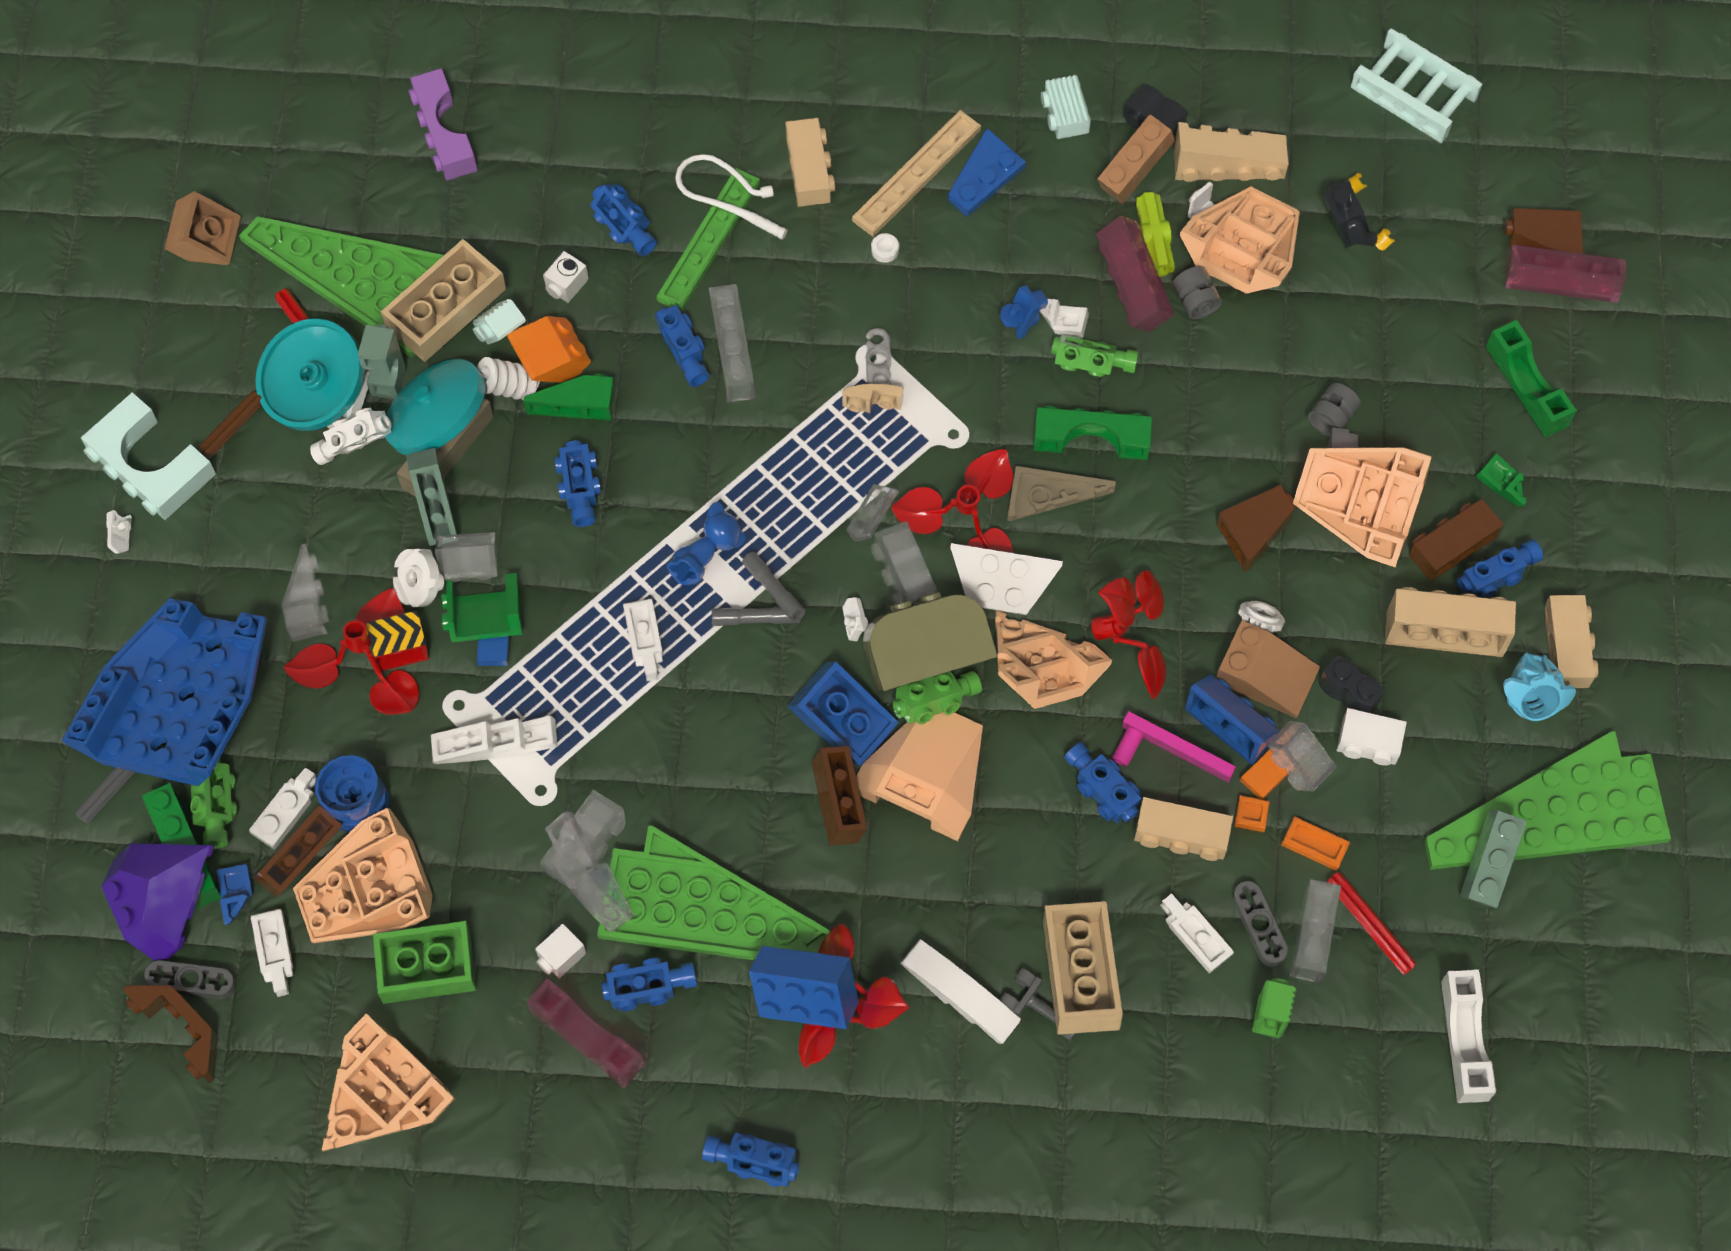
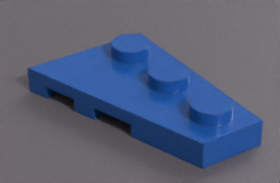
[948,128,1026,217]

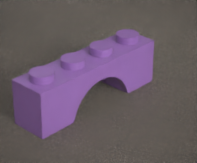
[408,68,477,181]

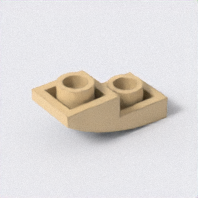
[842,384,904,413]

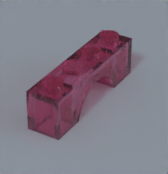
[527,978,645,1089]

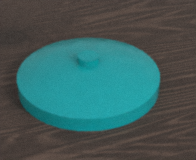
[256,319,365,431]
[385,359,485,455]

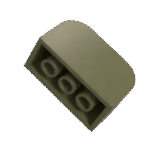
[863,592,998,691]

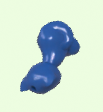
[667,502,746,586]

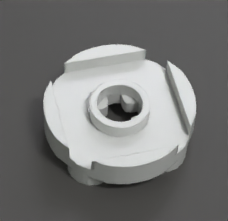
[393,549,444,607]

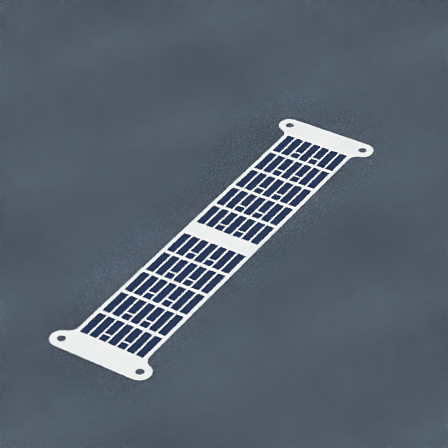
[442,345,969,806]

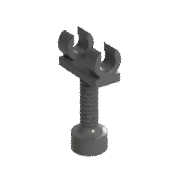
[999,968,1077,1041]

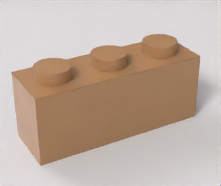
[1097,114,1175,205]

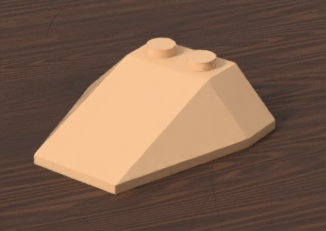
[1180,187,1300,294]
[1293,447,1432,567]

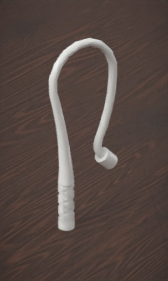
[675,154,788,240]

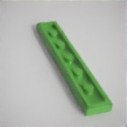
[656,168,760,312]

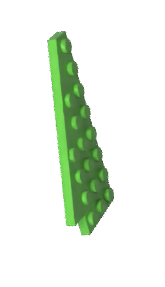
[239,216,444,358]

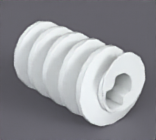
[477,357,540,400]

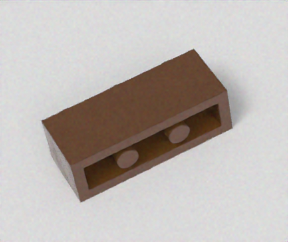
[1409,499,1504,582]
[811,746,867,846]
[254,805,342,898]

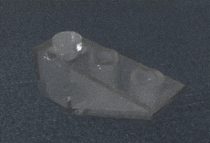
[282,544,330,642]

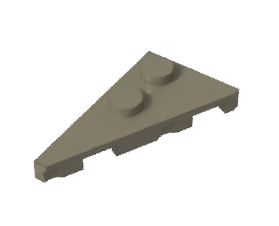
[1007,466,1116,521]

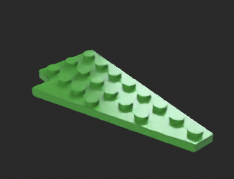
[1424,731,1671,870]
[597,825,830,961]

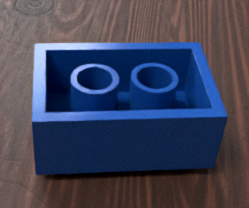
[749,946,859,1029]

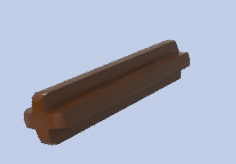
[197,391,262,459]

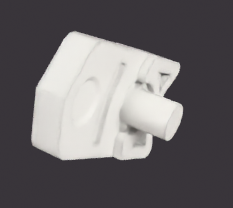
[106,510,132,554]
[843,597,869,641]

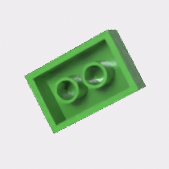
[373,921,476,1004]

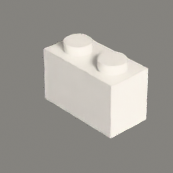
[1336,708,1406,766]

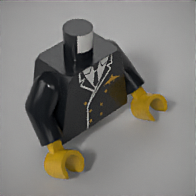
[1323,173,1395,251]

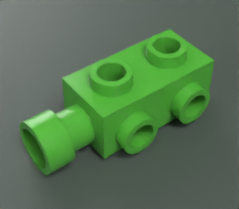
[1051,335,1139,377]
[893,671,982,724]
[190,758,237,849]

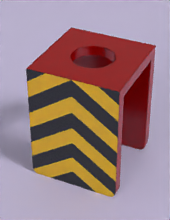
[367,611,429,671]

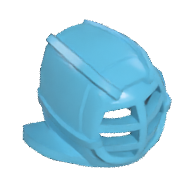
[1503,652,1576,721]

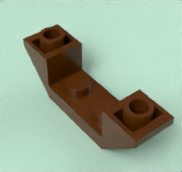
[123,985,218,1084]

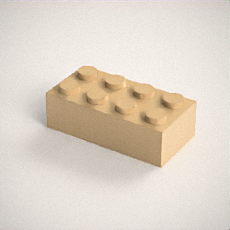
[381,239,506,362]
[1385,587,1516,657]
[1043,901,1123,1035]

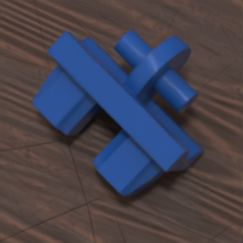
[1000,285,1049,339]

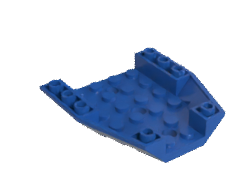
[62,598,267,786]

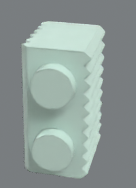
[1041,75,1091,139]
[473,299,526,344]

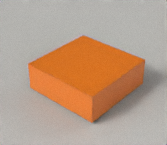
[1234,795,1270,832]

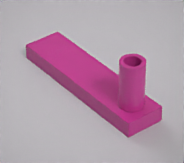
[1111,711,1236,783]

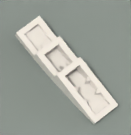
[431,715,558,764]
[900,940,1021,1044]

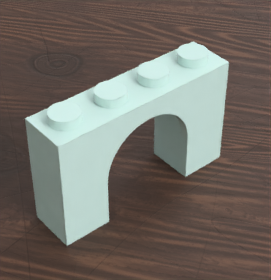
[81,393,216,520]

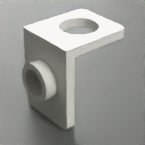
[1187,182,1214,219]

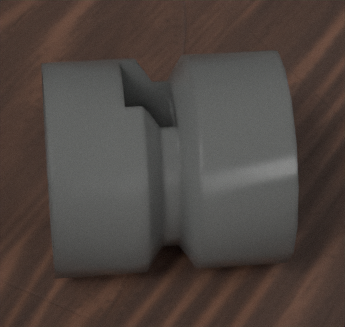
[1173,266,1222,319]
[1308,383,1361,437]

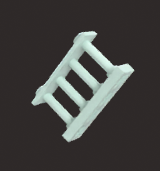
[1351,29,1482,143]

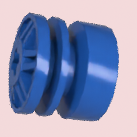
[315,755,390,833]

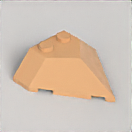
[995,610,1112,709]
[322,1014,455,1151]

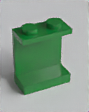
[441,573,522,643]

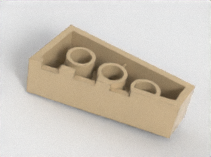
[1173,122,1288,182]

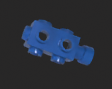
[590,184,657,256]
[655,305,710,387]
[555,441,601,527]
[1457,539,1543,598]
[1064,742,1142,824]
[601,958,697,1011]
[702,1133,800,1187]

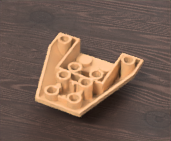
[856,712,983,841]
[293,808,433,944]

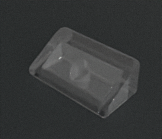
[846,484,898,542]

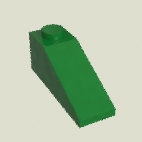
[524,374,615,421]

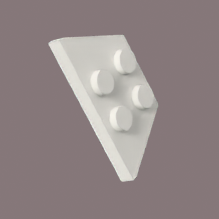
[951,543,1063,616]

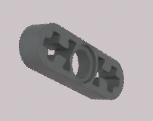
[1233,881,1288,967]
[144,961,236,999]

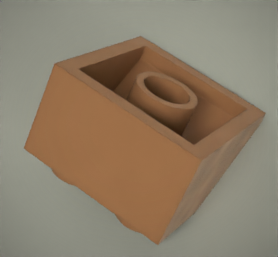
[165,191,241,265]

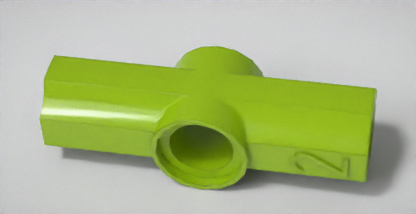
[1136,192,1175,277]

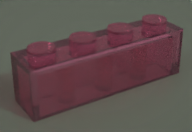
[1096,216,1175,332]
[1505,245,1626,303]

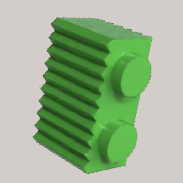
[1252,978,1296,1038]

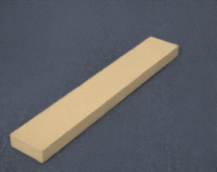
[852,110,981,237]

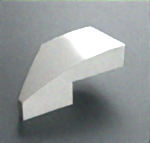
[1039,299,1089,338]

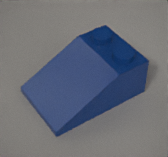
[787,661,899,766]

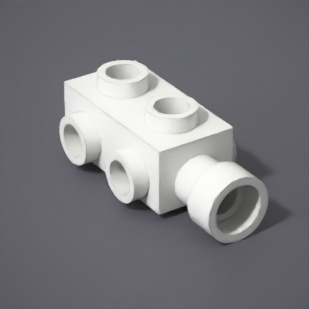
[310,408,392,465]

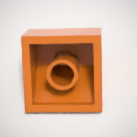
[507,316,591,383]

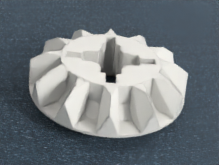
[1238,601,1285,632]

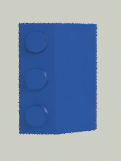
[1184,674,1280,766]

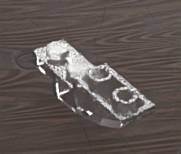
[545,812,634,932]

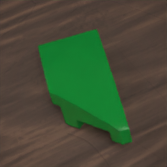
[1476,453,1526,508]

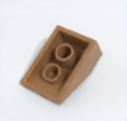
[1216,620,1320,719]

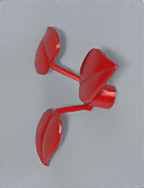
[892,449,1013,553]
[1091,570,1167,699]
[284,588,419,715]
[798,923,909,1068]

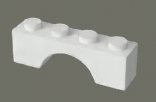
[1441,970,1496,1103]

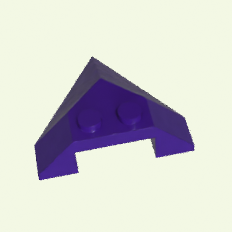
[101,843,214,961]

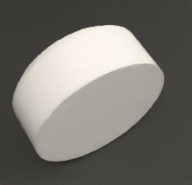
[871,233,899,263]

